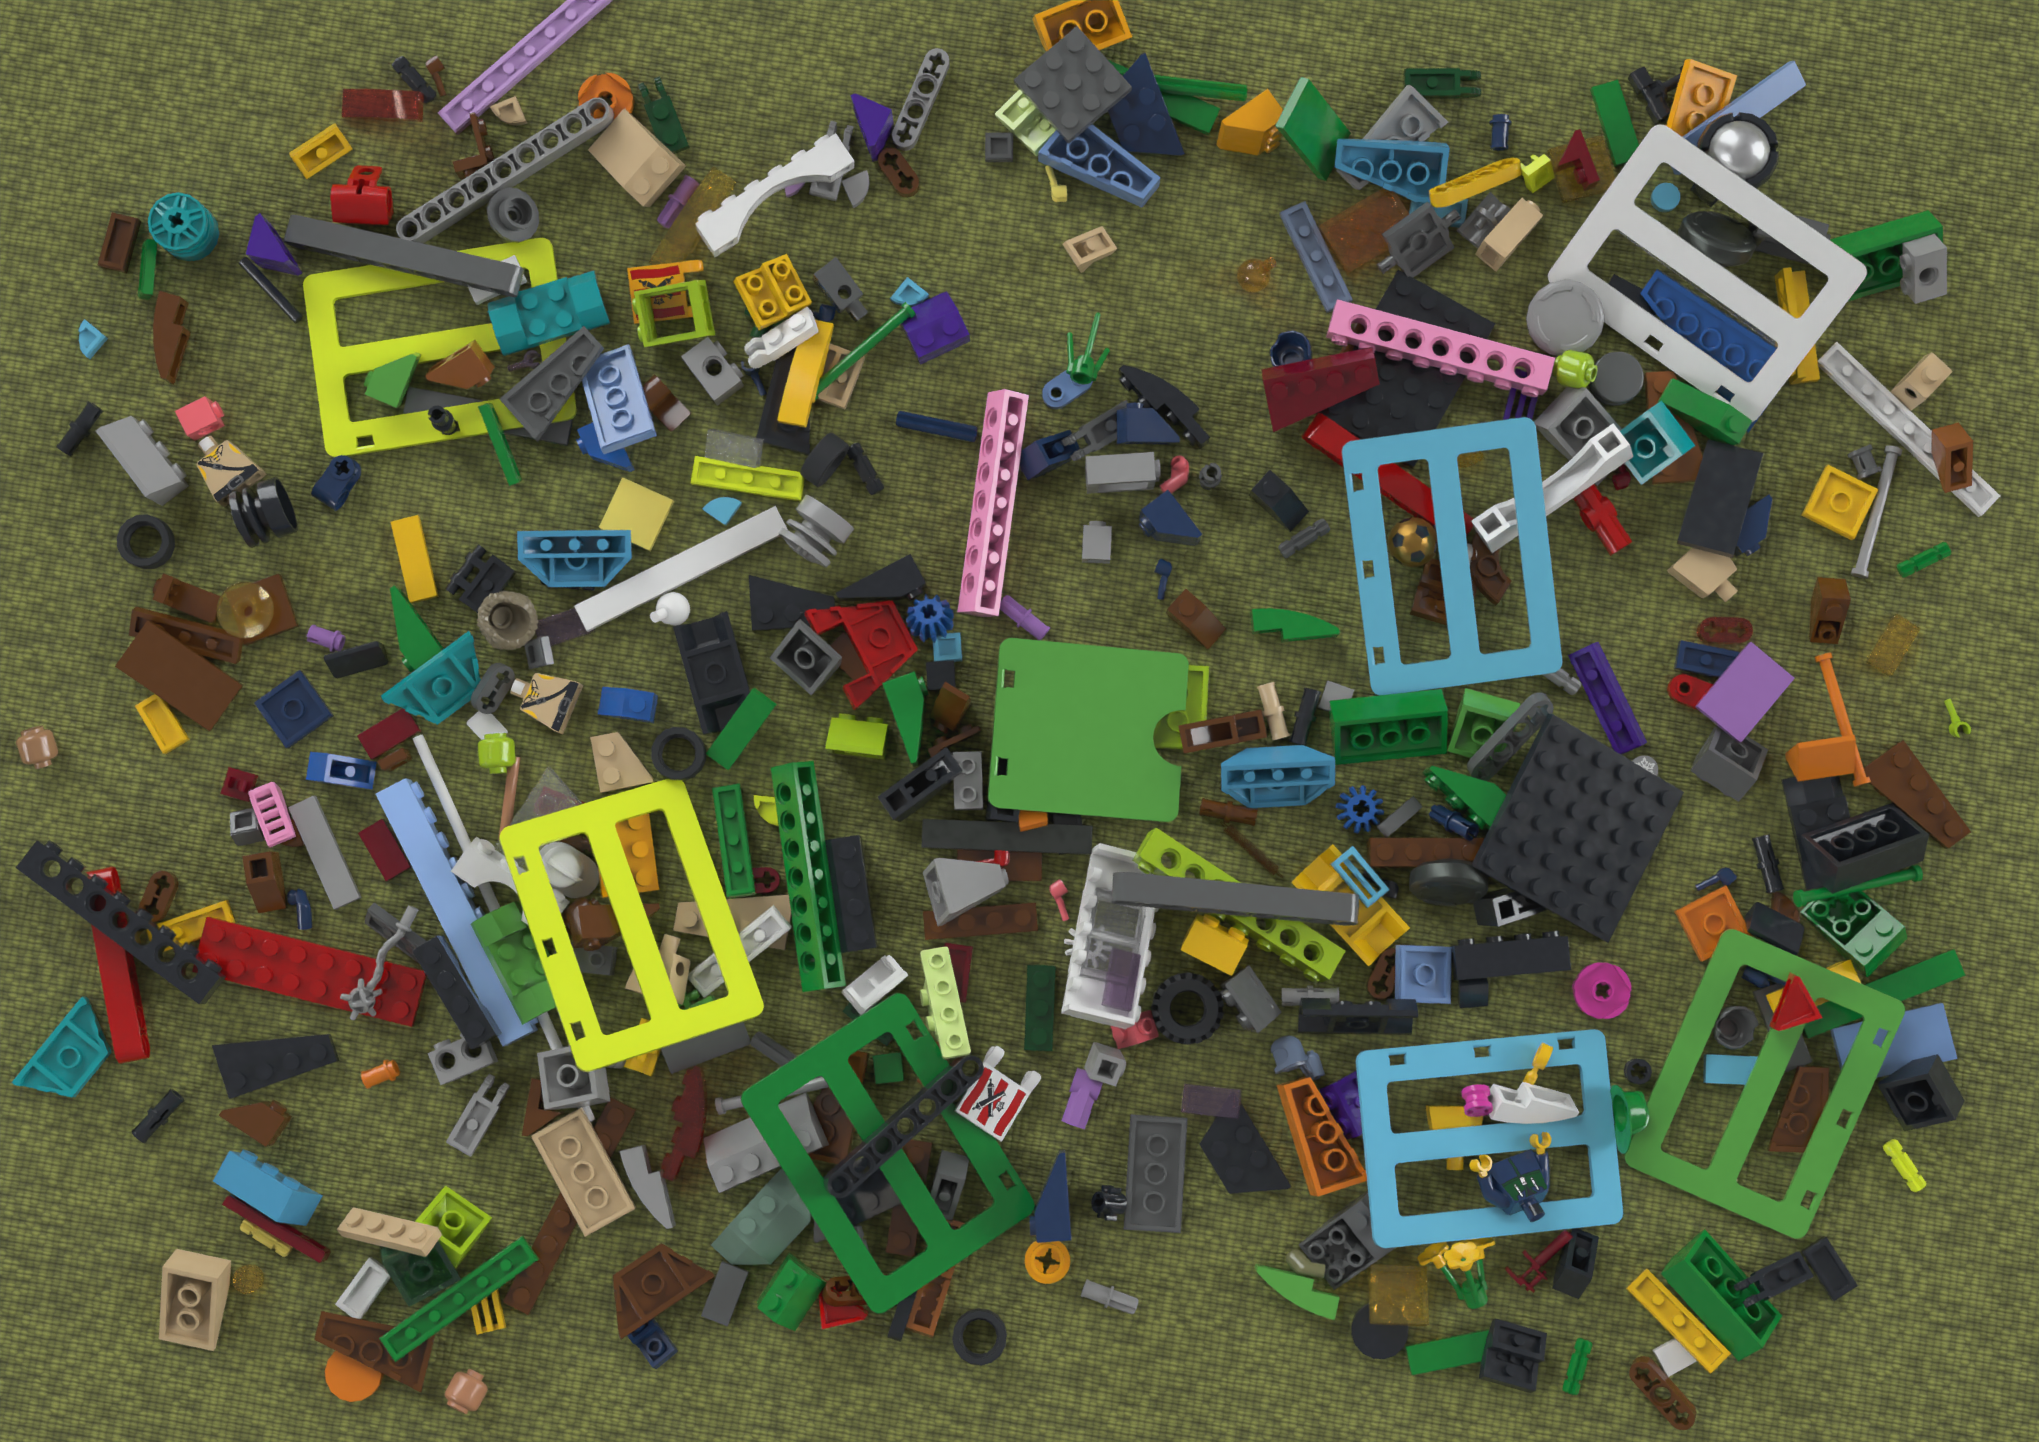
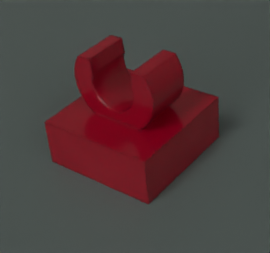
[220,767,258,802]

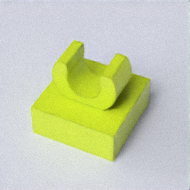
[1520,154,1555,193]

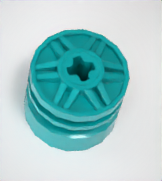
[148,192,219,262]

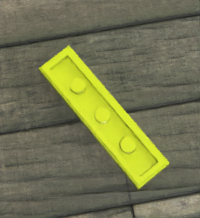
[691,456,805,501]

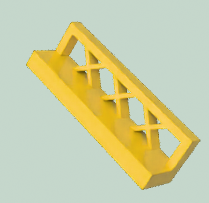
[1775,267,1820,385]

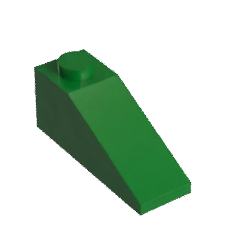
[1658,378,1752,445]
[390,585,444,673]

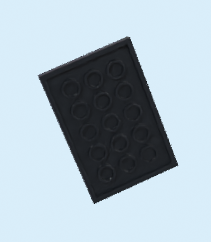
[1316,270,1495,469]

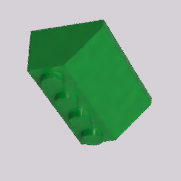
[1827,210,1943,302]
[1330,689,1448,765]
[1661,1229,1782,1361]

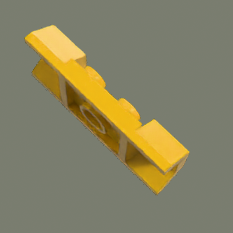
[1291,844,1410,967]

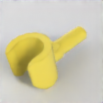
[1045,165,1067,202]

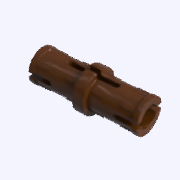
[1199,798,1258,826]

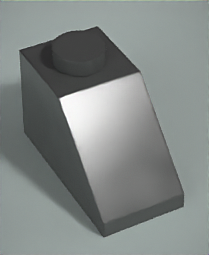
[930,1150,969,1221]

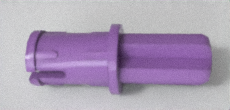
[657,175,700,229]
[999,595,1050,641]

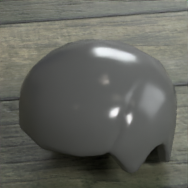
[1712,1006,1759,1049]

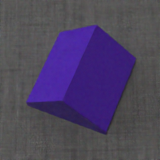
[850,93,894,162]
[246,213,303,276]

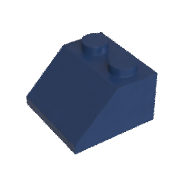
[1138,490,1202,546]

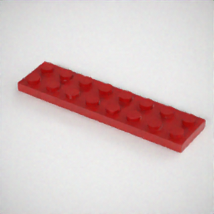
[192,916,427,1027]

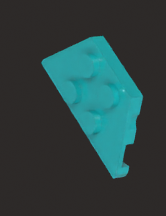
[381,631,481,725]
[11,996,112,1097]

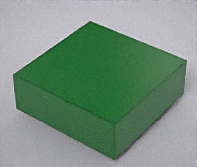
[873,1052,904,1084]

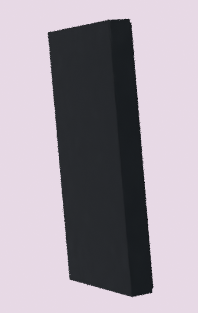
[1677,439,1763,558]

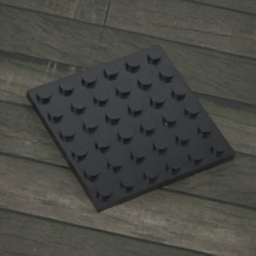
[1472,714,1684,943]

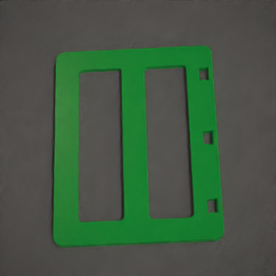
[741,993,1035,1313]

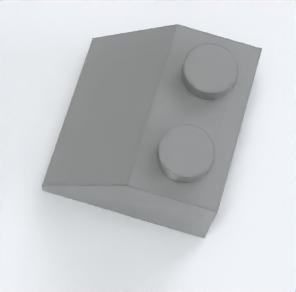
[537,1046,610,1110]

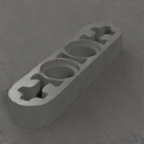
[1467,693,1554,781]

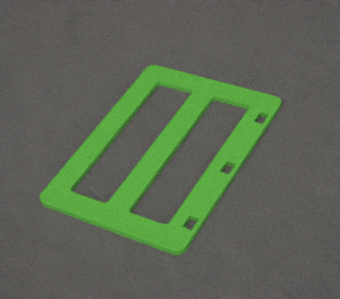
[1624,929,1905,1239]

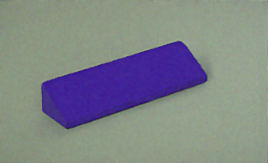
[1568,642,1647,755]

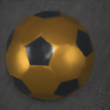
[1388,517,1438,568]

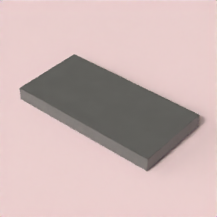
[1123,1114,1187,1233]

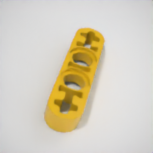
[1429,158,1522,208]

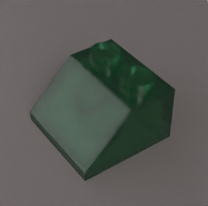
[380,1240,461,1307]

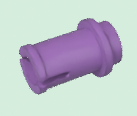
[307,625,346,652]

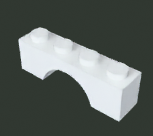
[451,837,570,925]

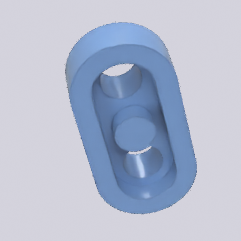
[1042,370,1093,409]

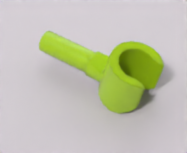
[1944,699,1971,738]

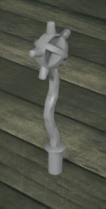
[340,905,418,1020]

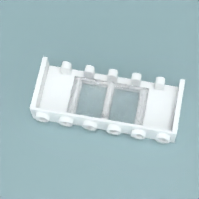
[1061,843,1164,1029]

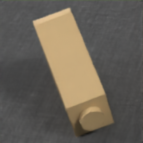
[1475,198,1543,272]

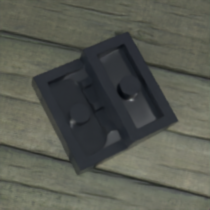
[1479,1318,1547,1393]

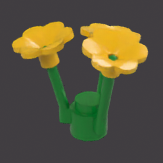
[1417,1237,1495,1309]

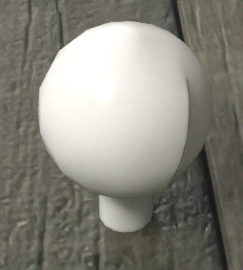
[650,592,690,626]

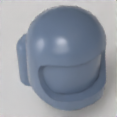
[1270,1035,1325,1081]

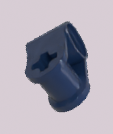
[311,455,361,511]

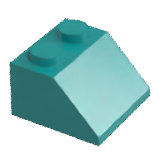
[1620,400,1695,485]

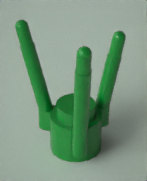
[1066,312,1110,385]

